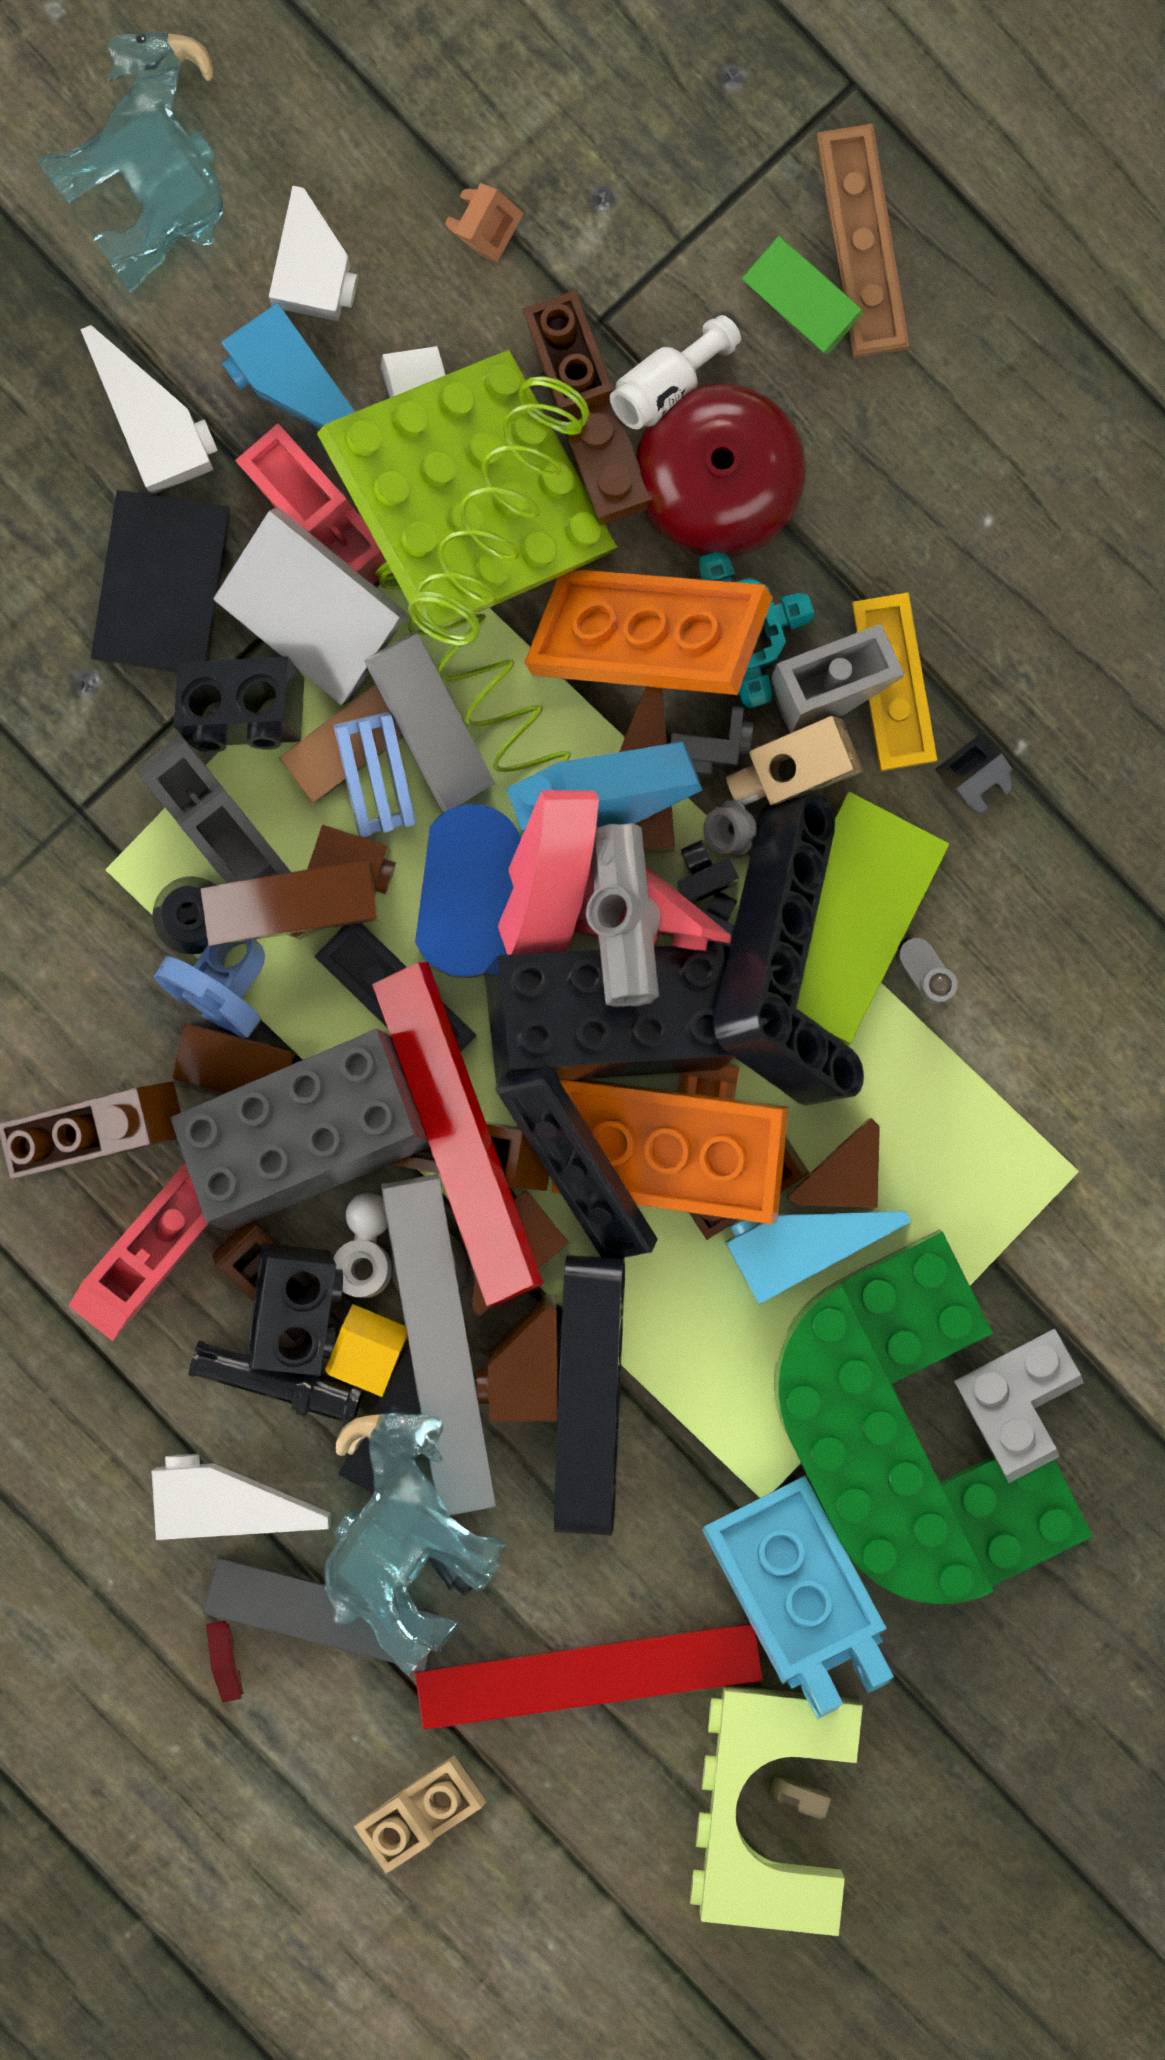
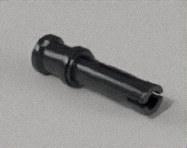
[189,1340,364,1427]

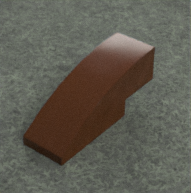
[201,860,380,946]

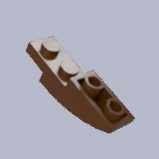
[523,290,652,525]

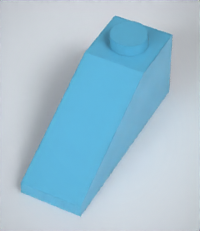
[725,1211,912,1304]

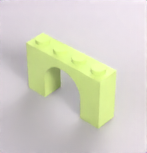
[690,1685,863,1936]

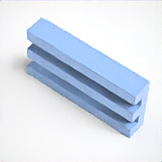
[333,711,416,838]

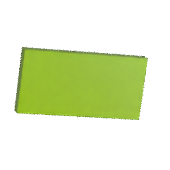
[796,792,949,1045]

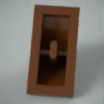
[785,1118,880,1208]

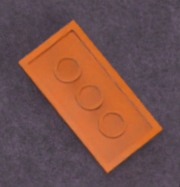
[525,569,772,695]
[551,1079,789,1224]

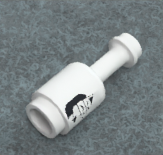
[610,315,741,430]

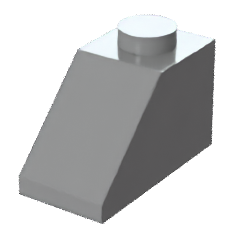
[770,624,904,733]

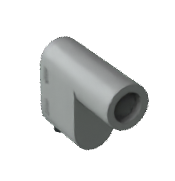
[897,936,958,1004]

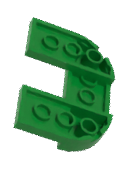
[774,1229,1093,1604]

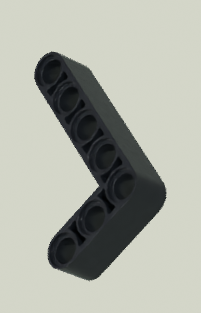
[714,793,864,1106]

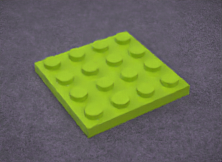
[317,350,617,635]

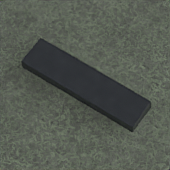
[495,1066,658,1258]

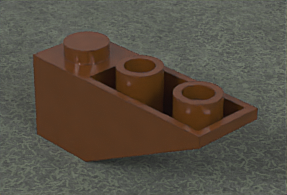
[0,1081,181,1180]

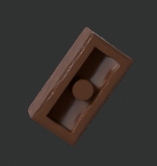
[172,1023,297,1093]

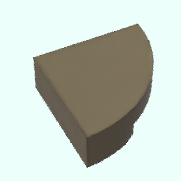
[768,1774,831,1820]

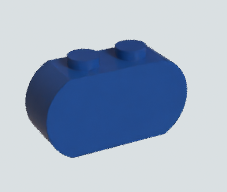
[415,804,521,978]

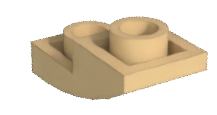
[354,1755,486,1874]

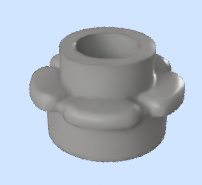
[704,800,757,856]

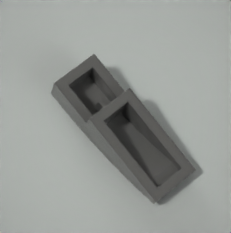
[136,734,291,884]

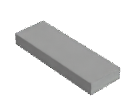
[364,633,495,812]

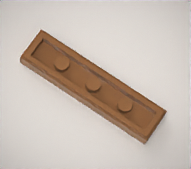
[816,124,909,359]

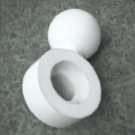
[333,1192,392,1298]

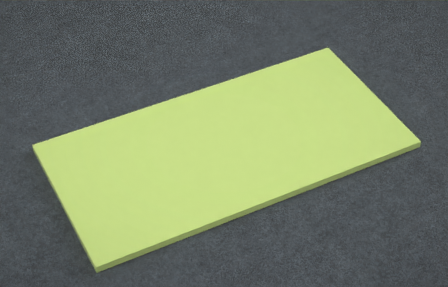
[106,578,1079,1498]

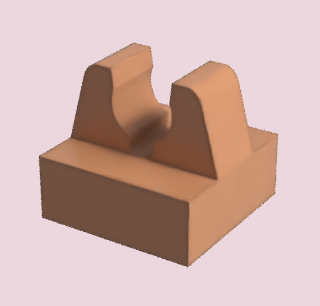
[445,183,524,263]

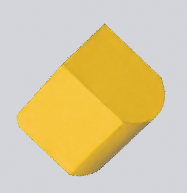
[325,1304,407,1397]

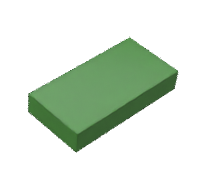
[742,236,865,355]

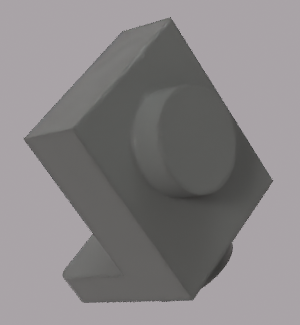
[670,706,753,775]

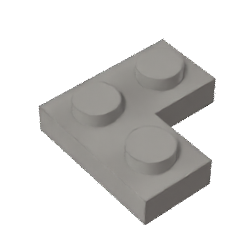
[954,1329,1084,1483]

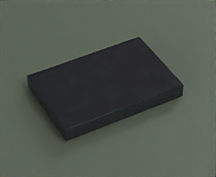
[91,490,231,673]

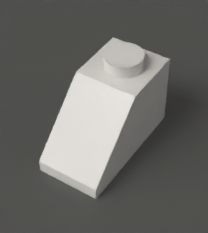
[269,186,358,322]

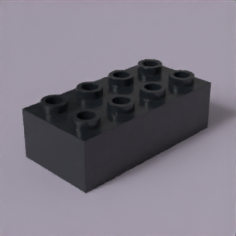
[484,943,734,1084]

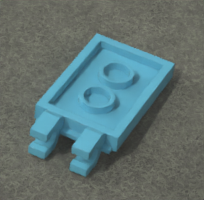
[702,1476,894,1720]

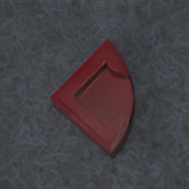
[206,1620,244,1703]

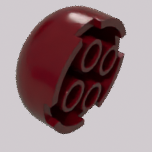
[636,383,806,558]

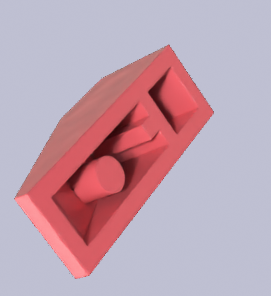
[68,1163,209,1341]

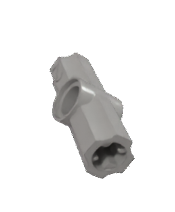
[586,824,661,1007]

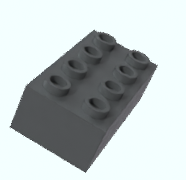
[170,1028,430,1232]

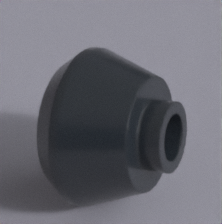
[153,876,217,954]

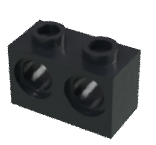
[174,656,305,752]
[246,1243,343,1376]

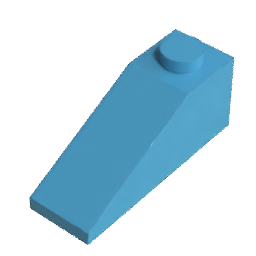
[221,302,355,430]
[506,742,703,833]

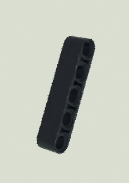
[554,1255,625,1536]

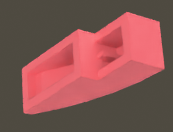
[235,423,386,585]
[498,790,599,955]

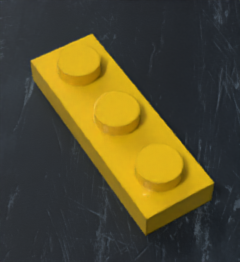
[851,592,937,772]

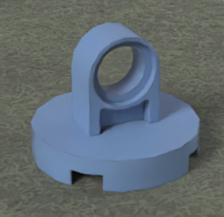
[154,940,265,1039]

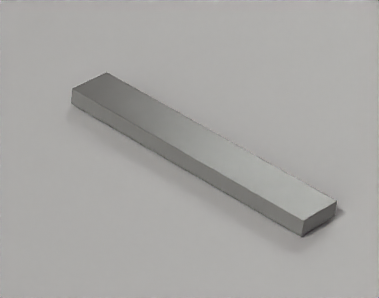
[381,1174,496,1517]

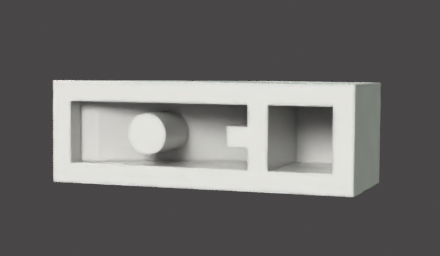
[81,325,218,495]
[152,1454,331,1540]

